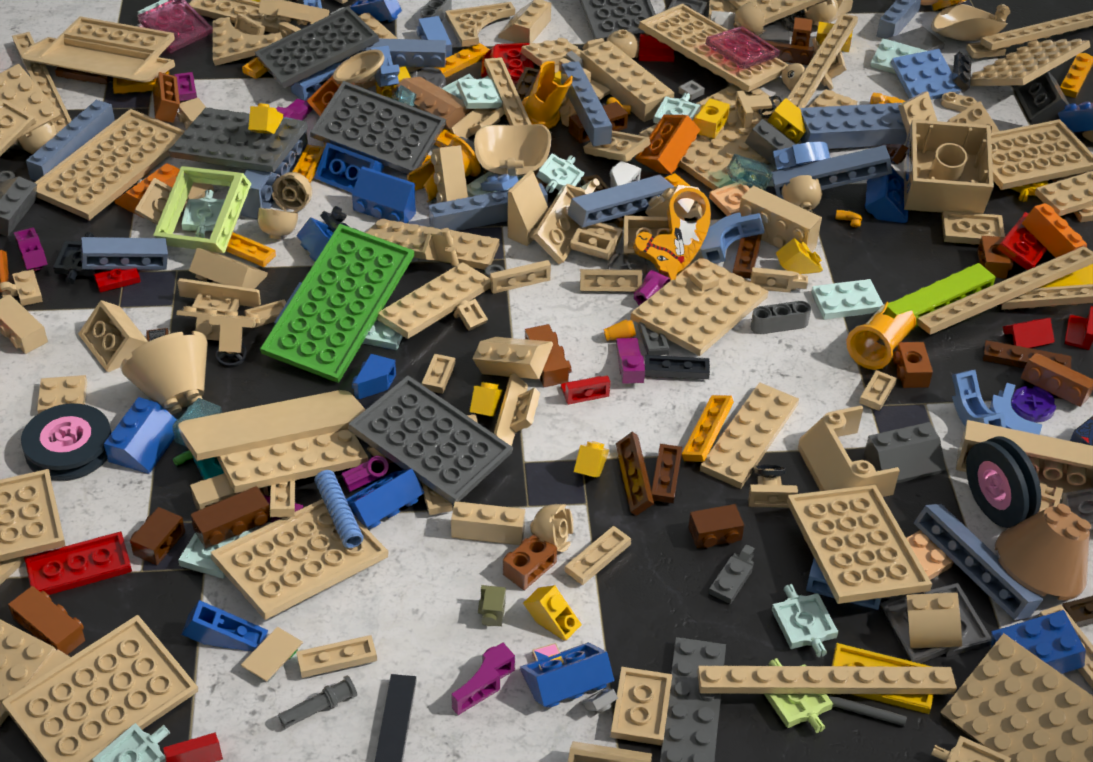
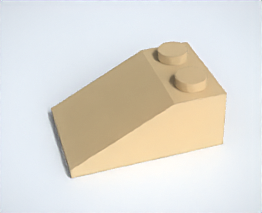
[508,170,549,246]

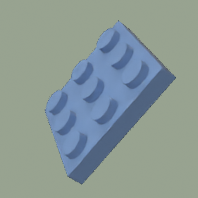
[890,49,961,100]

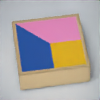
[532,643,565,671]

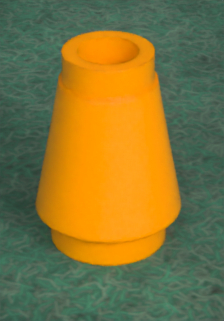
[603,319,636,341]

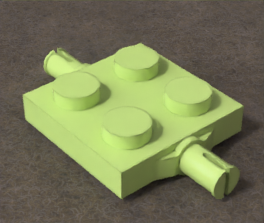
[764,658,833,733]

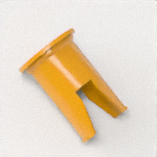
[522,61,573,129]
[407,137,481,203]
[846,302,916,370]

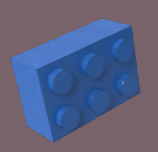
[991,610,1086,674]

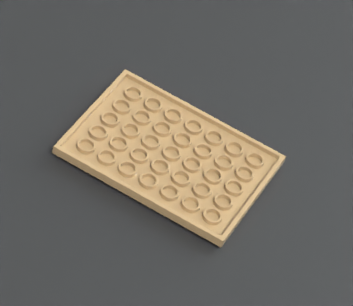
[639,84,802,190]

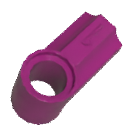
[633,270,671,306]
[341,456,388,492]

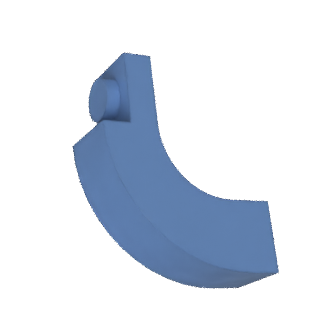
[370,46,400,87]
[773,142,830,170]
[701,212,765,264]
[952,370,1006,428]
[989,383,1042,435]

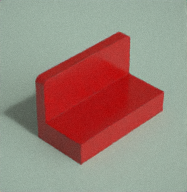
[639,34,674,62]
[1064,306,1093,350]
[1003,318,1054,348]
[561,375,611,405]
[163,732,223,762]

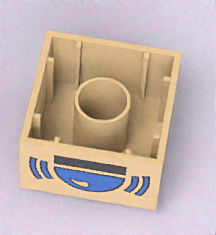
[904,119,994,214]

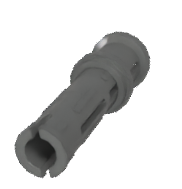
[278,675,357,729]

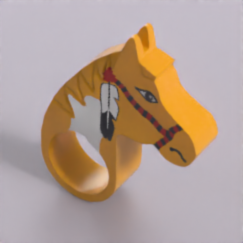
[633,187,711,280]

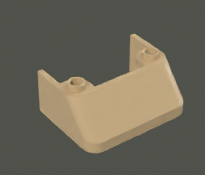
[798,405,900,497]

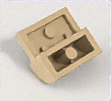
[570,223,623,260]
[907,593,962,648]

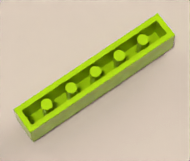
[884,263,996,328]

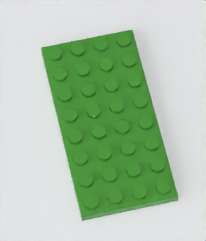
[260,224,414,383]

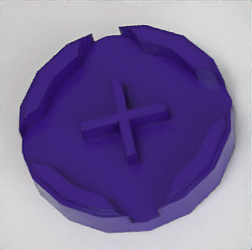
[1011,386,1056,423]

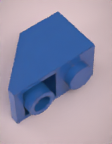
[352,354,396,399]

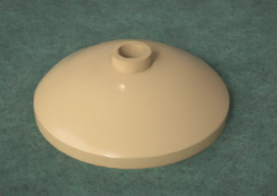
[333,49,385,85]

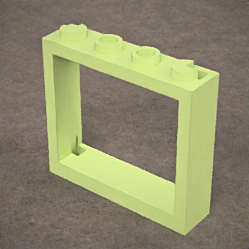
[153,166,251,253]

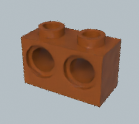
[503,533,557,591]

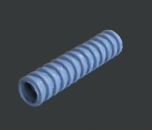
[315,470,363,548]

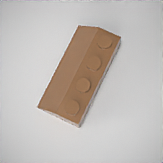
[392,77,473,132]

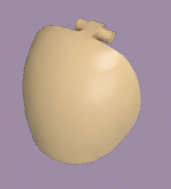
[931,4,1010,41]
[474,124,551,177]

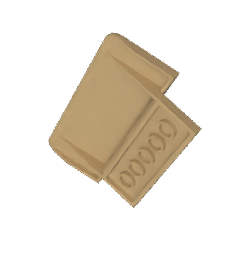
[21,16,175,82]
[178,390,368,493]

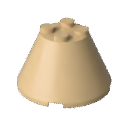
[120,331,207,415]

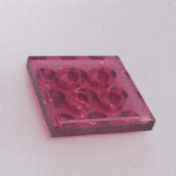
[138,0,213,53]
[705,26,780,69]

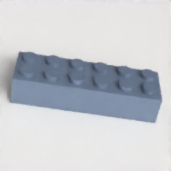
[799,103,907,149]
[240,117,308,219]

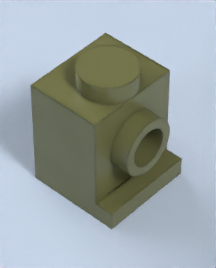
[478,585,506,627]

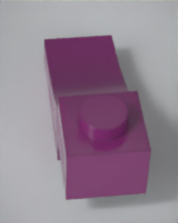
[276,99,313,121]
[13,227,47,271]
[616,338,645,384]
[451,642,515,715]

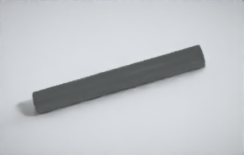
[829,695,907,726]

